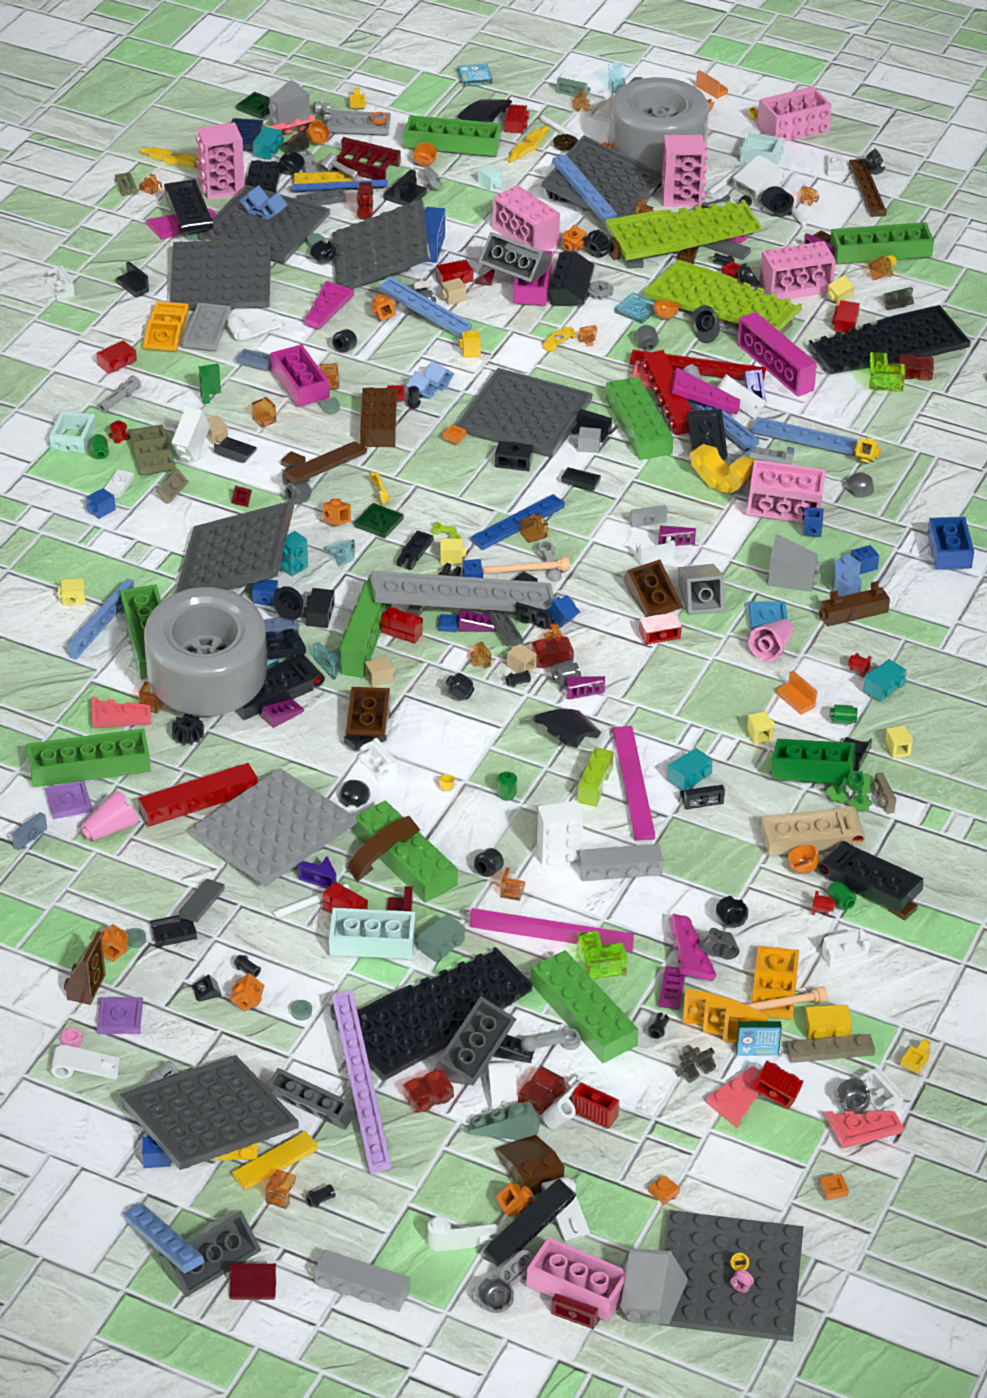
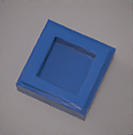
[438,614,459,633]

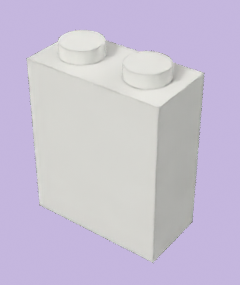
[733,155,783,202]
[171,406,210,463]

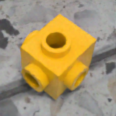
[854,437,881,464]

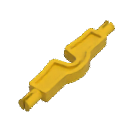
[507,125,549,163]
[140,147,199,168]

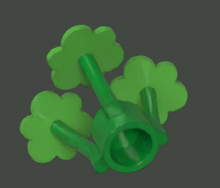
[826,771,873,812]

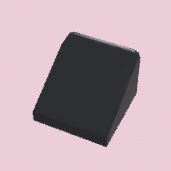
[192,974,222,1002]

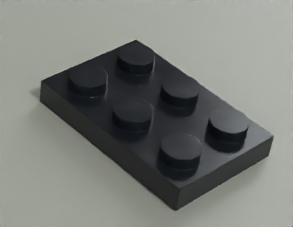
[245,160,282,193]
[687,409,728,459]
[266,629,306,659]

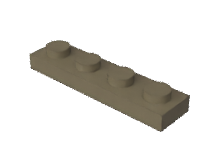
[786,1034,875,1063]

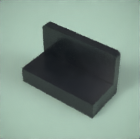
[116,262,149,298]
[572,408,612,443]
[680,784,725,810]

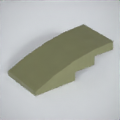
[128,425,176,475]

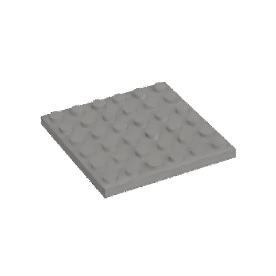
[188,768,357,886]

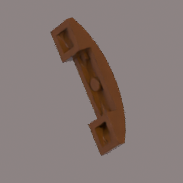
[347,816,421,882]

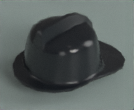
[761,186,794,217]
[692,305,720,343]
[274,586,303,620]

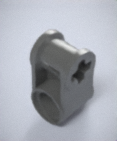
[698,928,740,960]

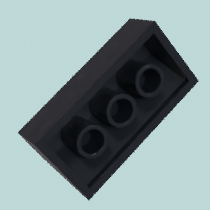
[549,251,595,306]

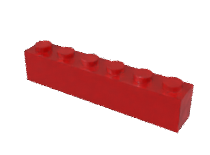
[642,349,692,435]
[138,763,258,827]

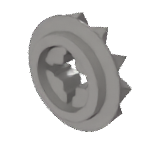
[588,281,614,299]

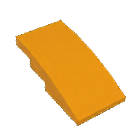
[143,301,189,352]
[752,945,799,1020]
[683,988,768,1043]

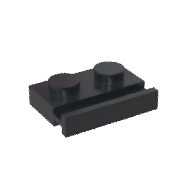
[150,915,197,947]

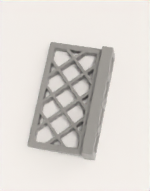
[749,446,795,465]

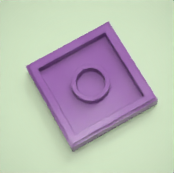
[45,780,92,819]
[97,997,143,1034]

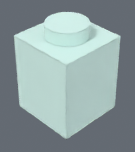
[478,164,503,191]

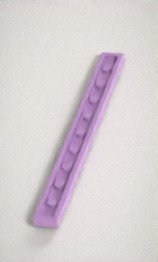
[332,990,392,1174]

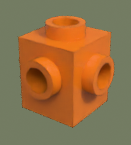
[561,225,587,252]
[371,294,397,321]
[323,498,351,526]
[101,924,128,962]
[230,973,265,1012]
[496,1182,535,1217]

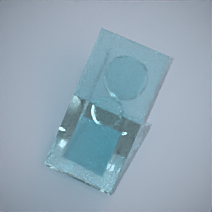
[608,62,626,94]
[323,539,355,566]
[313,642,341,680]

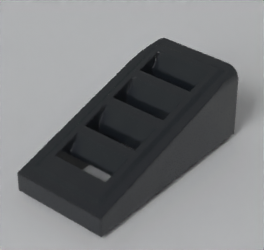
[493,1034,535,1063]

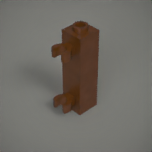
[819,581,890,627]

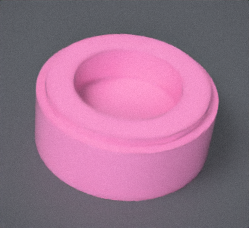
[61,1028,83,1048]

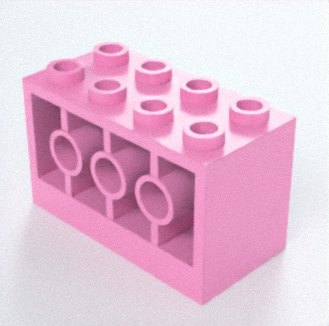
[757,86,832,142]
[195,122,245,199]
[661,135,708,207]
[493,185,560,251]
[760,241,835,300]
[746,460,826,523]

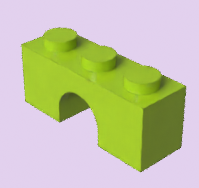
[578,747,614,807]

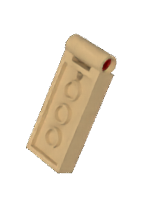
[760,806,866,855]

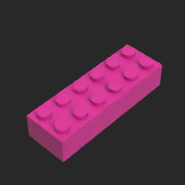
[737,312,817,397]

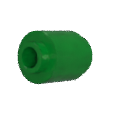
[90,434,109,459]
[829,704,858,724]
[497,771,517,801]
[827,881,857,910]

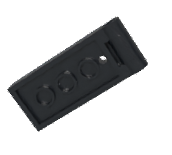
[164,179,213,234]
[236,654,325,720]
[817,841,924,912]

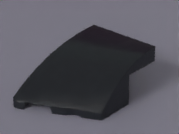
[457,99,512,123]
[532,709,601,748]

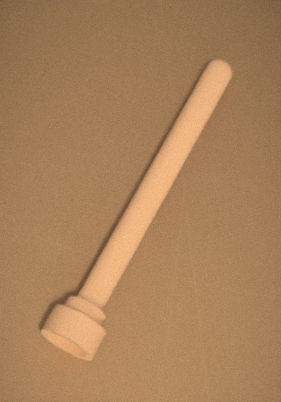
[482,557,570,574]
[745,986,828,1011]

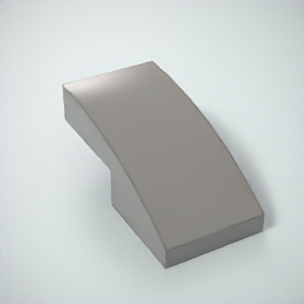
[297,150,321,173]

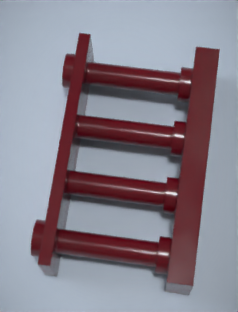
[331,137,401,180]

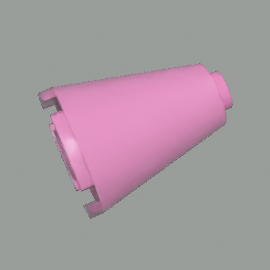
[748,619,794,662]
[81,790,139,841]

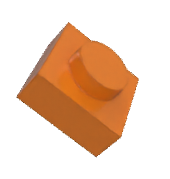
[443,425,467,445]
[820,1174,849,1200]
[648,1175,680,1205]

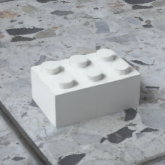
[537,800,583,866]

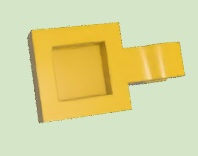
[350,88,365,109]
[900,1039,931,1075]

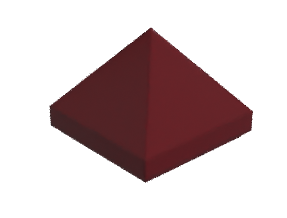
[475,269,495,286]
[231,486,252,507]

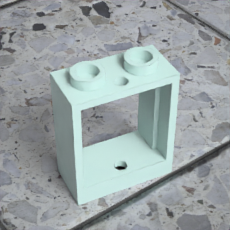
[738,132,785,165]
[49,410,96,454]

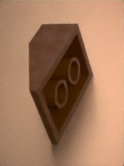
[623,559,683,616]
[346,687,391,737]
[64,931,106,1005]
[495,1135,564,1195]

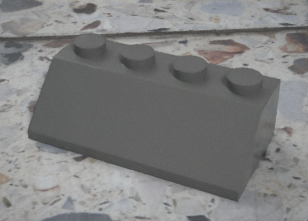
[478,231,552,283]
[433,996,517,1086]
[157,1210,261,1297]

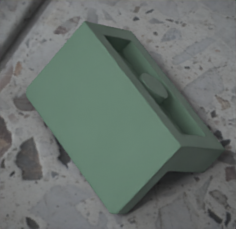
[556,77,591,99]

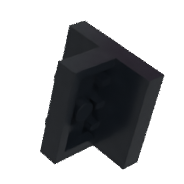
[383,169,427,206]

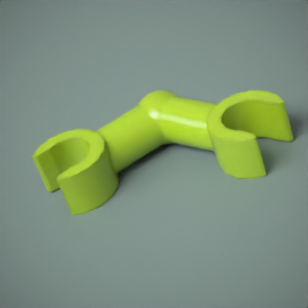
[432,522,461,539]

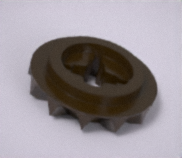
[553,134,578,151]

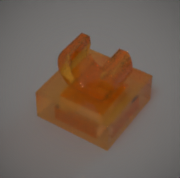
[572,90,590,112]
[139,174,162,195]
[800,185,820,206]
[577,325,598,347]
[544,622,567,649]
[470,641,491,669]

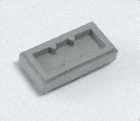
[630,505,667,527]

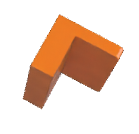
[696,70,728,99]
[776,670,817,715]

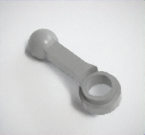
[537,541,562,582]
[521,1029,581,1052]

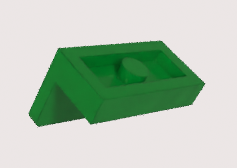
[198,364,221,404]

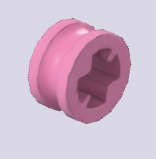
[730,1270,754,1293]

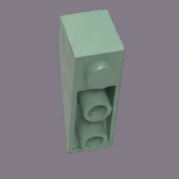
[468,1101,541,1140]

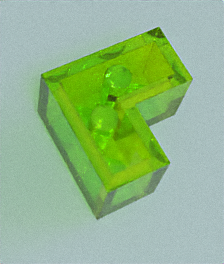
[869,352,905,391]
[577,931,627,980]

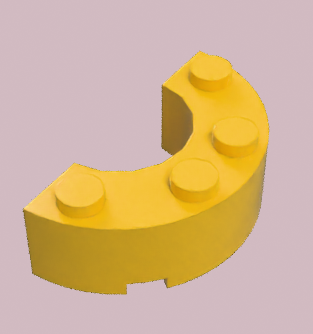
[690,444,757,493]

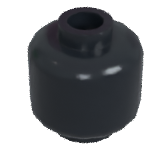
[332,329,357,353]
[445,673,475,701]
[474,848,504,877]

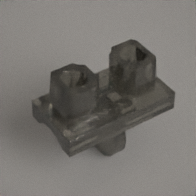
[282,130,310,154]
[883,287,914,310]
[675,1045,717,1083]

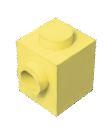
[827,275,854,305]
[441,538,466,564]
[58,578,86,606]
[747,712,774,744]
[885,726,913,758]

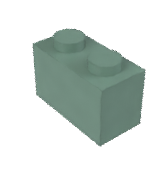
[418,914,465,962]

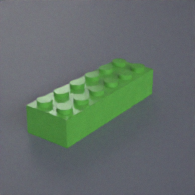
[404,115,502,157]
[830,222,934,264]
[606,377,674,460]
[338,574,392,678]
[120,584,161,680]
[27,728,151,787]
[353,800,458,903]
[530,950,638,1064]

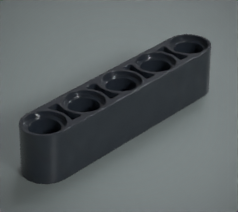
[483,1179,576,1267]

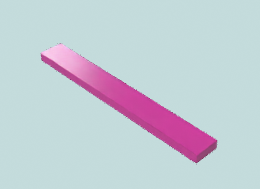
[613,726,655,841]
[470,908,634,953]

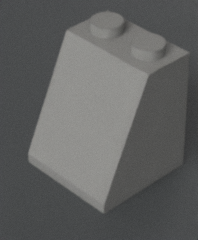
[269,80,310,126]
[768,535,820,592]
[678,564,725,614]
[620,1248,688,1325]

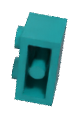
[253,127,284,159]
[280,531,308,577]
[863,659,907,702]
[668,748,713,791]

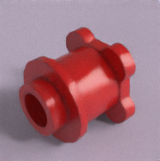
[109,420,130,444]
[848,653,872,677]
[812,891,835,915]

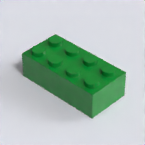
[772,739,855,784]

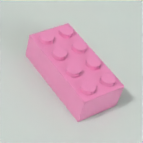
[526,1237,626,1321]

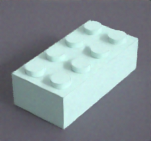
[329,908,416,959]

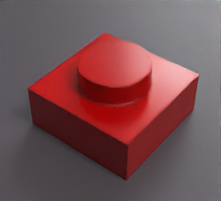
[721,261,740,279]
[387,385,405,402]

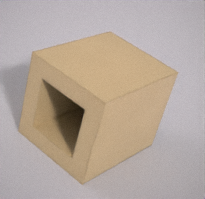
[440,278,466,305]
[206,415,228,445]
[507,644,537,673]
[365,656,395,687]

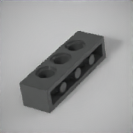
[267,1068,357,1130]

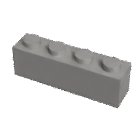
[579,844,663,881]
[314,1249,410,1312]

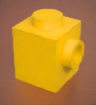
[459,330,481,358]

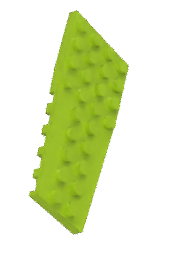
[605,200,761,260]
[644,260,802,331]

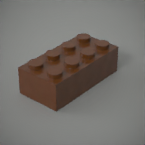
[360,387,397,447]

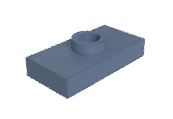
[236,349,271,371]
[264,617,299,633]
[12,812,47,851]

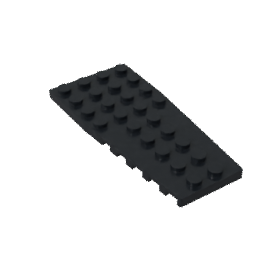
[808,305,971,374]
[335,947,533,1081]

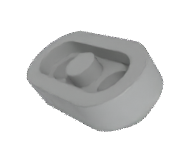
[423,166,443,190]
[495,1250,534,1286]

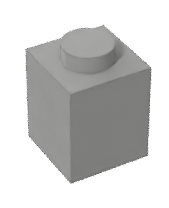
[575,427,601,453]

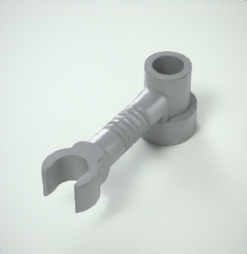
[313,101,331,120]
[319,153,359,181]

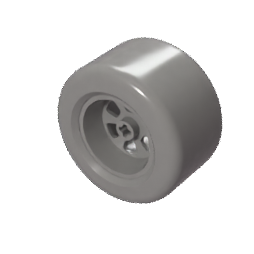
[609,77,709,173]
[144,587,267,716]

